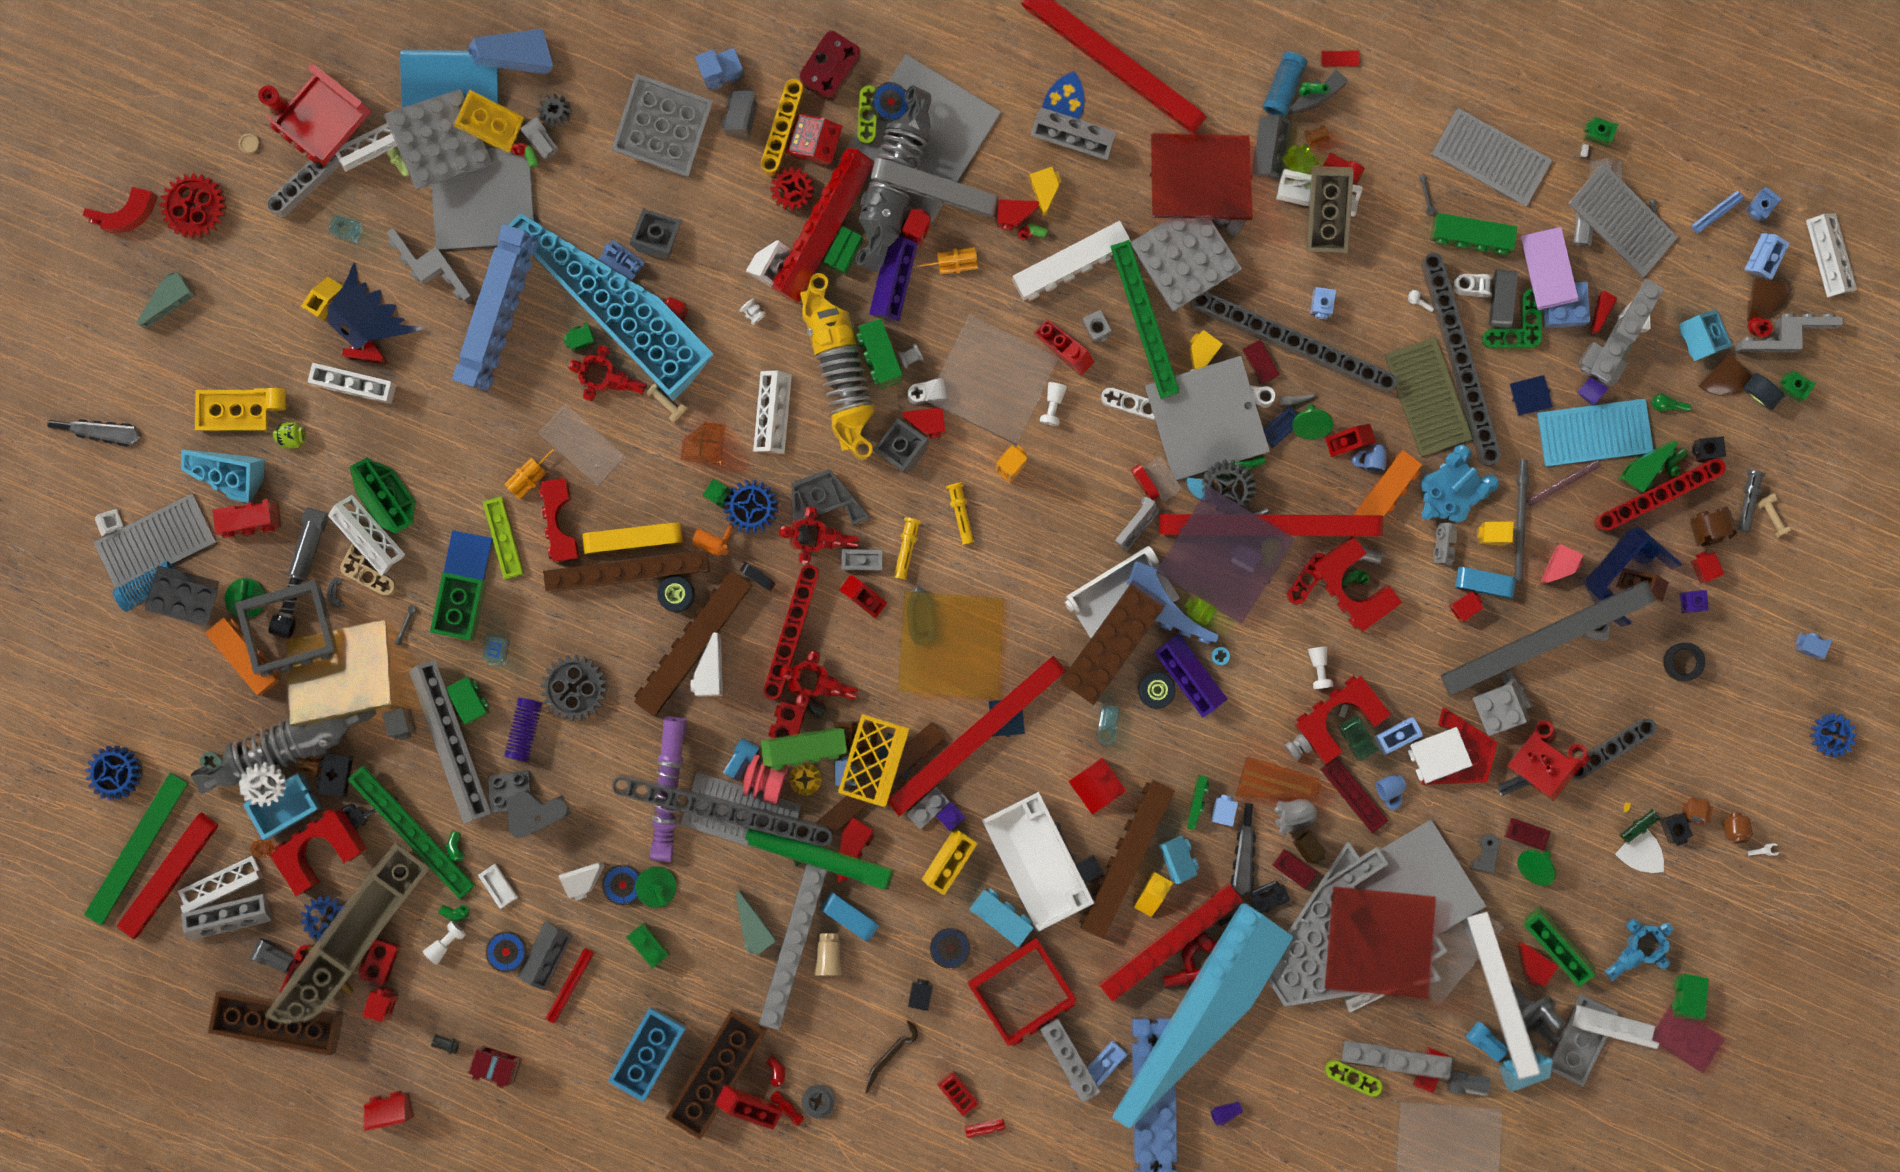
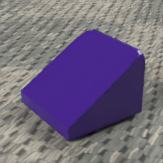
[1577,377,1608,405]

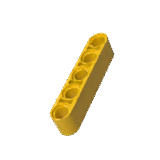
[761,79,804,177]
[582,522,683,555]

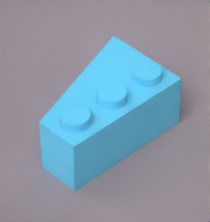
[969,888,1033,947]

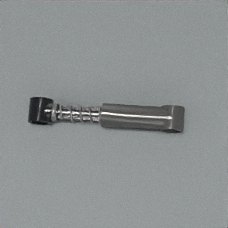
[268,507,328,639]

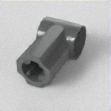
[249,938,294,974]
[1447,1070,1490,1096]

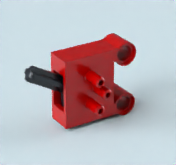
[1498,720,1590,802]

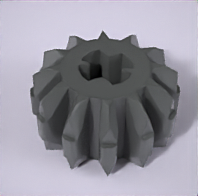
[537,93,572,129]

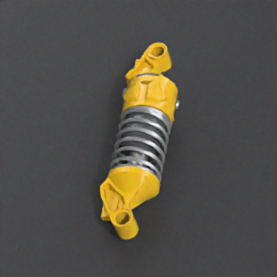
[800,273,875,460]

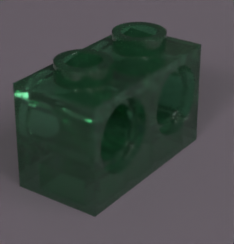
[1337,715,1379,761]

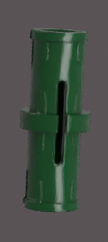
[1619,809,1660,844]

